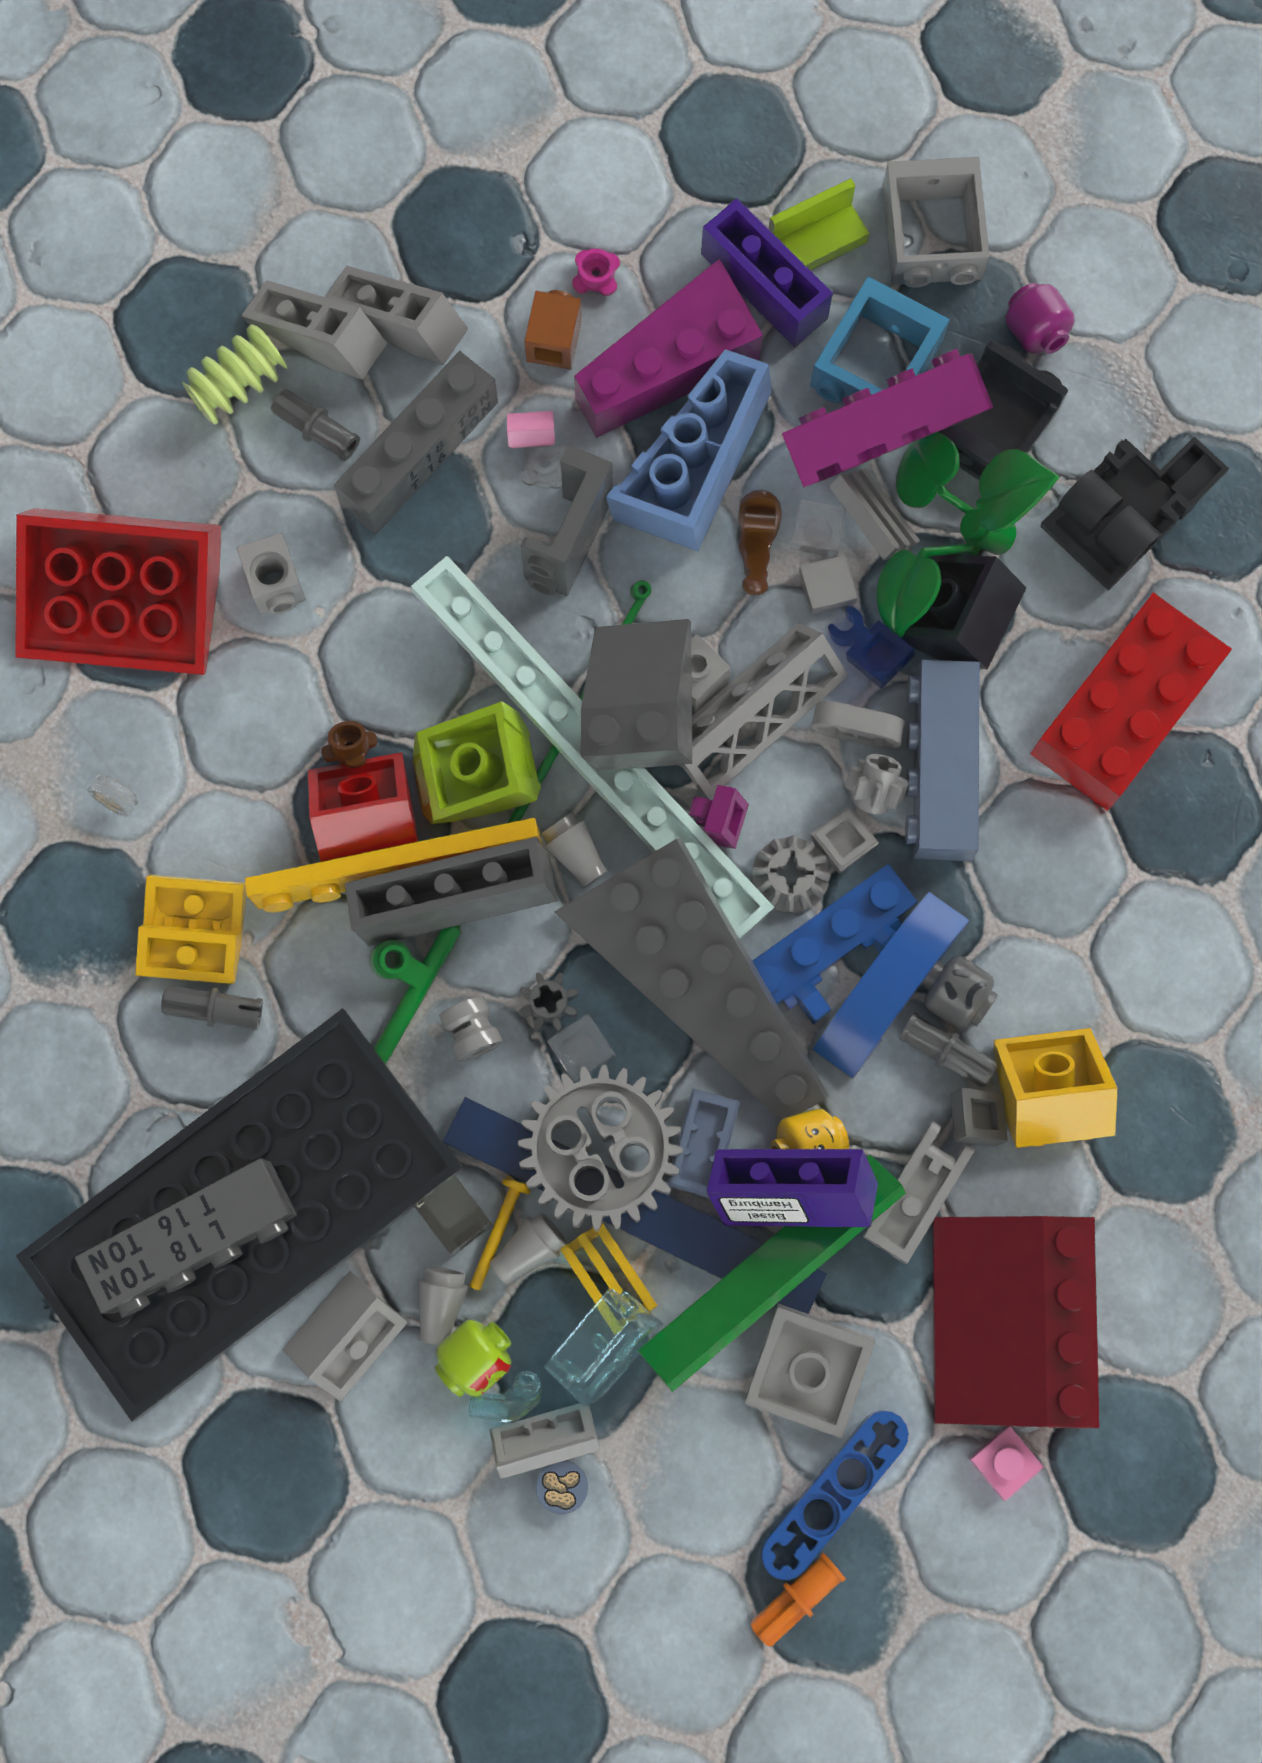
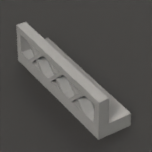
[679,623,849,799]

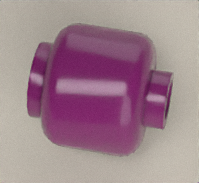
[1005,283,1075,354]

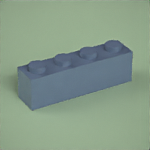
[905,660,980,861]

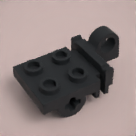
[1041,436,1229,591]

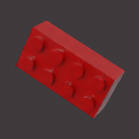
[1030,592,1232,811]

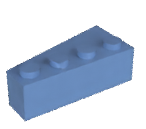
[606,349,772,551]

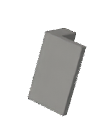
[282,1271,408,1402]

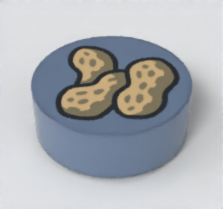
[536,1460,588,1514]

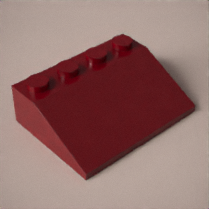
[932,1216,1100,1429]

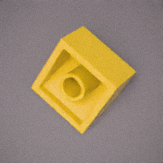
[993,1028,1118,1148]

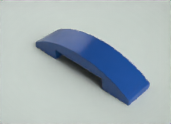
[813,892,969,1079]

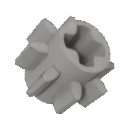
[845,754,909,814]

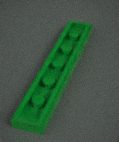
[638,1154,906,1392]

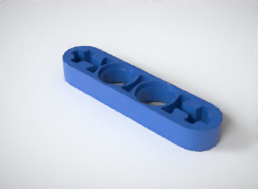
[760,1410,909,1580]

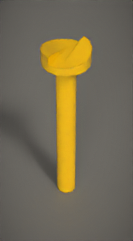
[469,1175,531,1291]

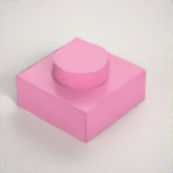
[968,1426,1044,1501]

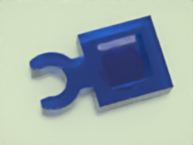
[828,606,915,689]

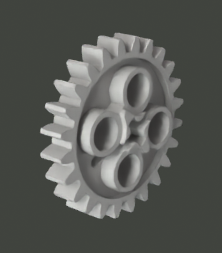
[518,1065,683,1232]

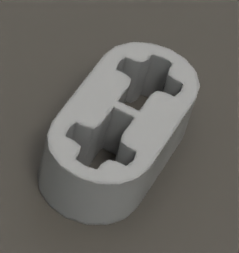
[811,701,905,749]

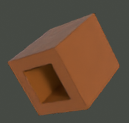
[524,290,582,370]

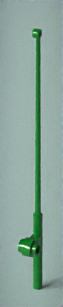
[369,580,651,1064]

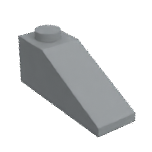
[325,265,468,365]
[241,280,387,380]

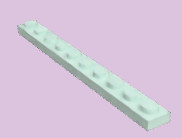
[411,556,774,939]

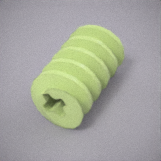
[182,324,287,425]

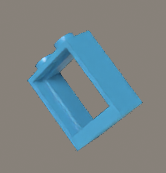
[810,277,950,404]

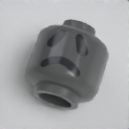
[921,955,998,1029]

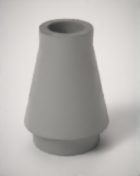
[541,812,607,888]
[490,1213,567,1286]
[418,1267,468,1345]

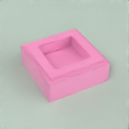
[507,411,555,448]

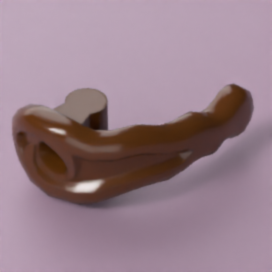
[738,490,782,596]

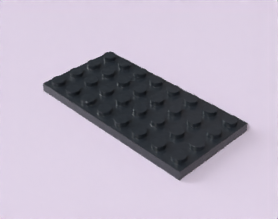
[16,1008,464,1422]

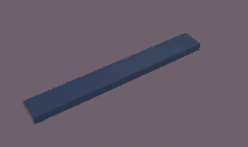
[443,1097,827,1314]

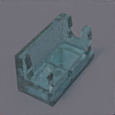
[544,1289,664,1406]

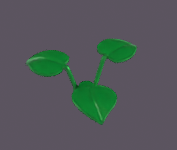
[877,432,1059,639]

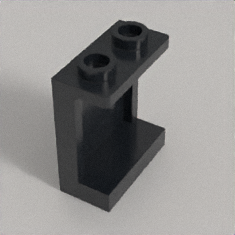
[938,340,1069,480]

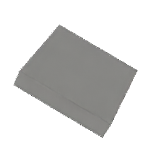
[745,1304,875,1439]

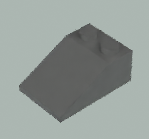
[581,619,692,770]

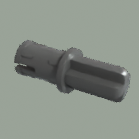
[271,389,360,461]
[161,986,263,1030]
[899,1012,997,1087]

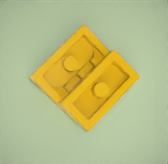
[135,874,247,984]

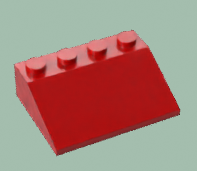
[15,508,221,675]

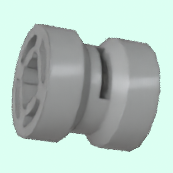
[439,996,503,1062]

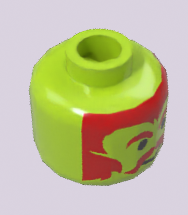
[434,1319,512,1397]

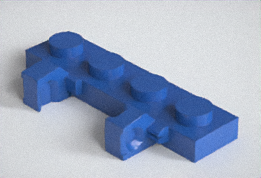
[752,863,918,1025]

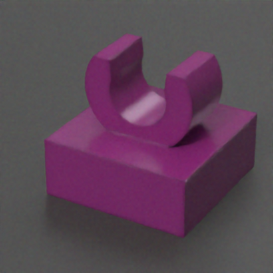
[688,785,749,849]

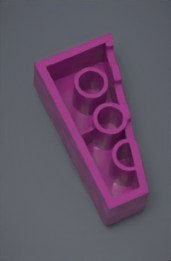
[574,258,763,438]
[782,349,993,488]

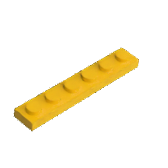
[244,818,543,912]

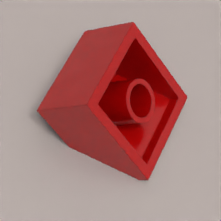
[308,752,418,862]

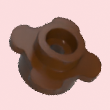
[321,721,378,769]

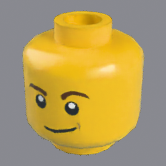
[770,1109,849,1149]

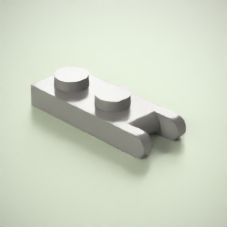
[862,1121,976,1264]

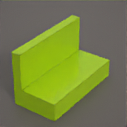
[769,178,870,271]

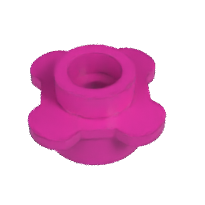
[572,248,620,296]

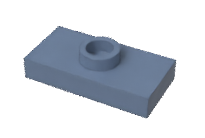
[666,1088,741,1199]

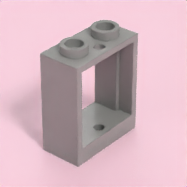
[882,157,990,288]

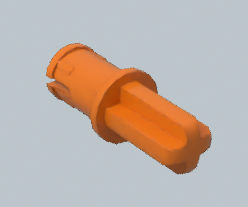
[750,1553,846,1647]

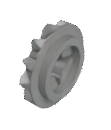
[752,835,830,913]

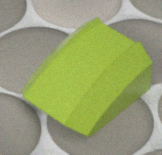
[412,701,541,824]

